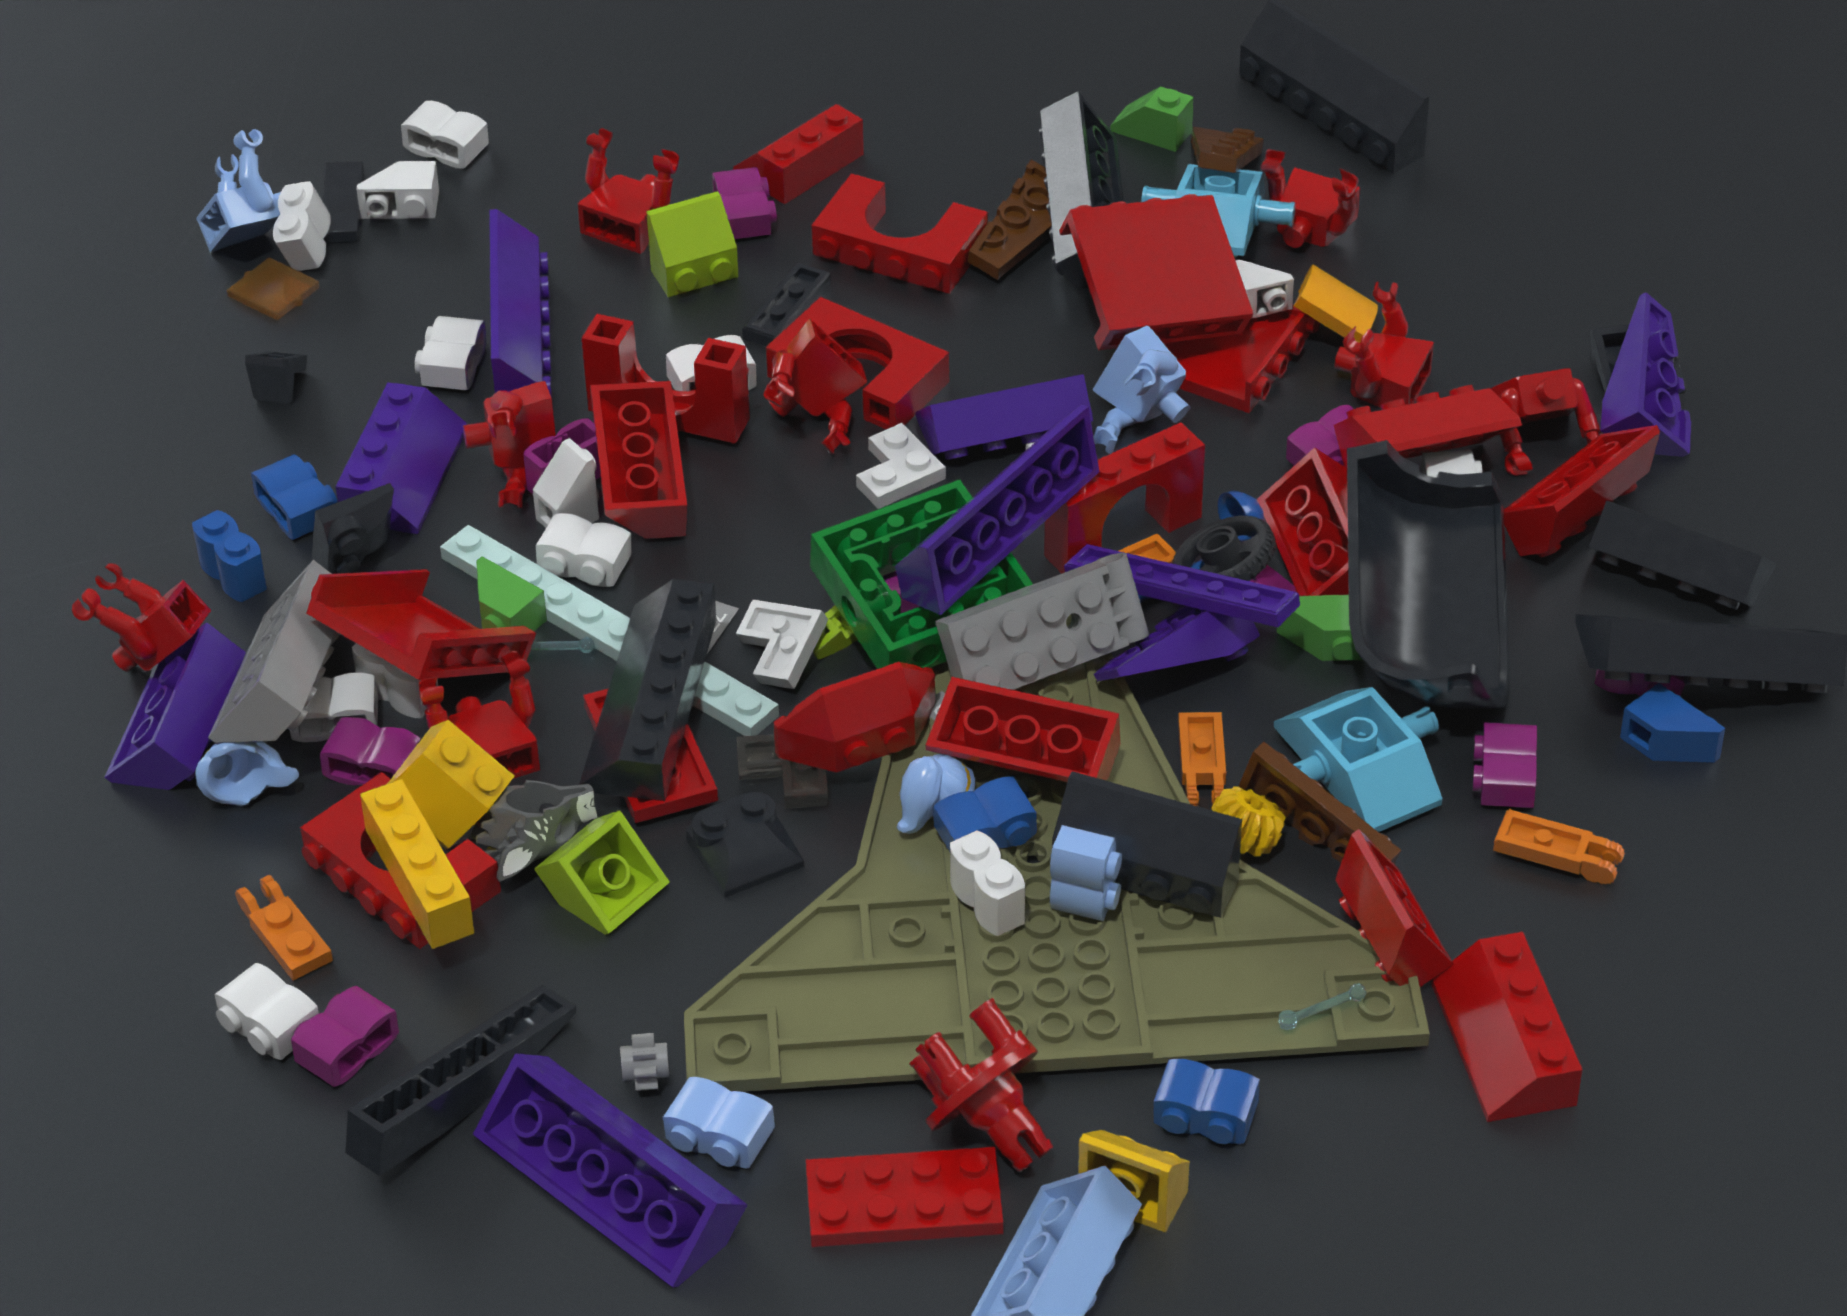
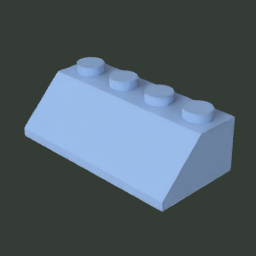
[971,1166,1142,1316]

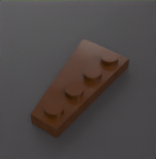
[1190,126,1264,173]

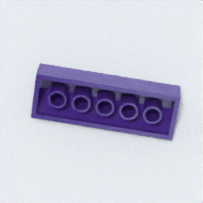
[489,209,552,398]
[895,404,1100,615]
[472,1053,748,1287]

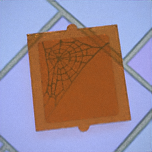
[227,257,320,320]

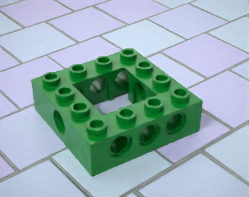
[810,479,1033,669]

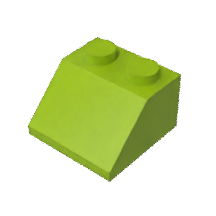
[647,191,739,297]
[534,810,670,935]

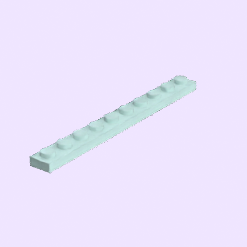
[440,525,779,740]

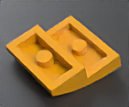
[1294,264,1378,343]

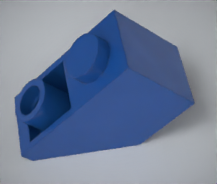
[1620,683,1725,763]

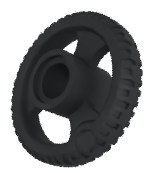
[1172,516,1276,581]

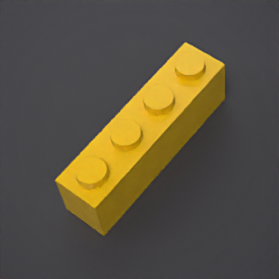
[360,779,474,949]

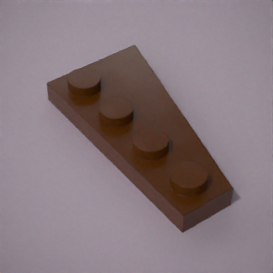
[968,159,1052,280]
[1238,742,1402,864]

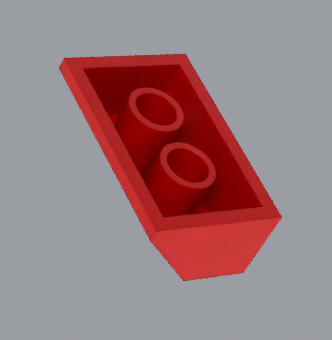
[733,104,864,204]
[1335,829,1453,987]

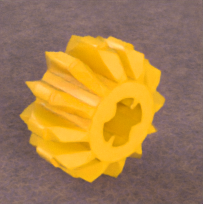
[1211,786,1286,857]

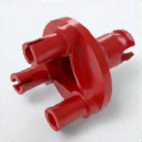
[909,998,1053,1173]

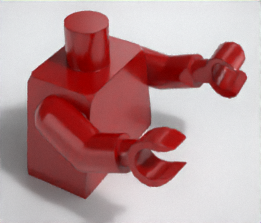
[578,128,679,254]
[1261,149,1360,248]
[1334,282,1434,408]
[763,319,867,455]
[1490,368,1601,476]
[463,381,556,509]
[72,563,211,672]
[418,651,540,779]

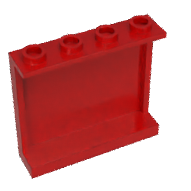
[1059,194,1254,351]
[1163,304,1321,413]
[306,569,536,680]

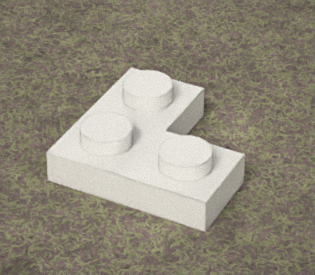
[856,423,946,509]
[736,600,828,689]

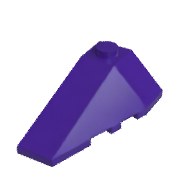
[1600,292,1691,457]
[1094,606,1260,682]

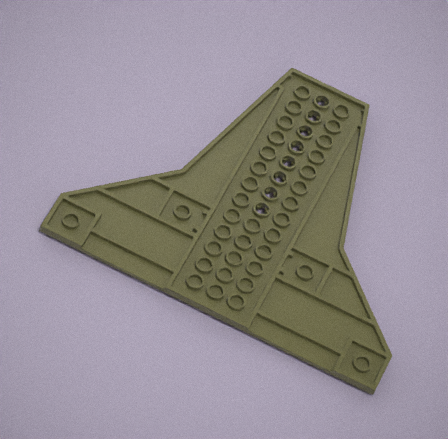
[684,615,1430,1092]

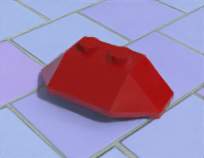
[774,662,936,772]

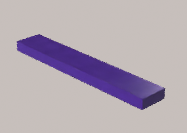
[1064,544,1300,627]

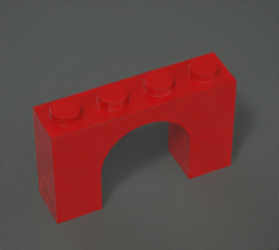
[812,174,988,294]
[766,297,949,430]
[582,314,750,443]
[1044,422,1205,574]
[300,772,501,949]

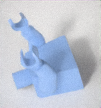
[196,129,281,252]
[1093,325,1190,454]

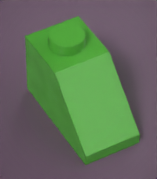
[1110,86,1193,152]
[476,556,547,631]
[1276,595,1362,661]

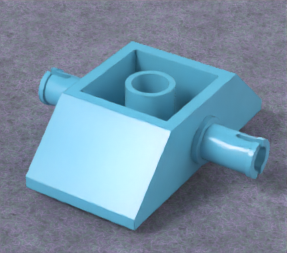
[1141,164,1295,257]
[1274,687,1443,832]

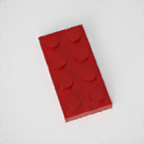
[583,688,718,823]
[806,1147,1003,1247]

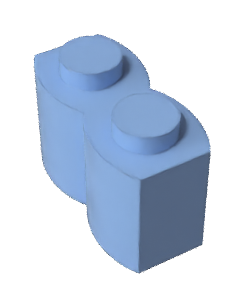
[1050,825,1122,921]
[663,1077,775,1168]

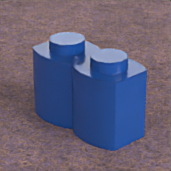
[251,454,338,540]
[192,510,267,602]
[933,777,1037,852]
[1153,1059,1260,1144]

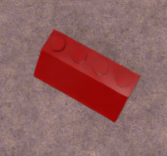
[590,381,687,539]
[1333,385,1522,469]
[1504,425,1660,558]
[1257,447,1349,596]
[925,677,1121,782]
[1431,932,1583,1122]

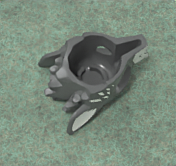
[471,780,597,882]

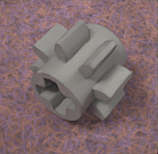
[620,1033,669,1091]

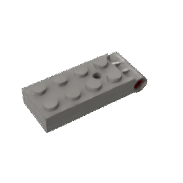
[935,553,1149,690]

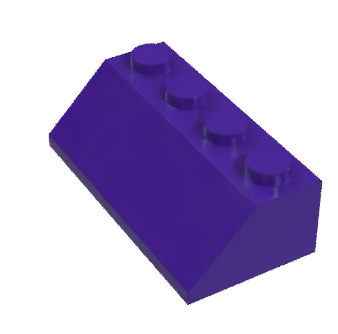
[915,374,1093,460]
[335,382,467,534]
[104,623,246,790]

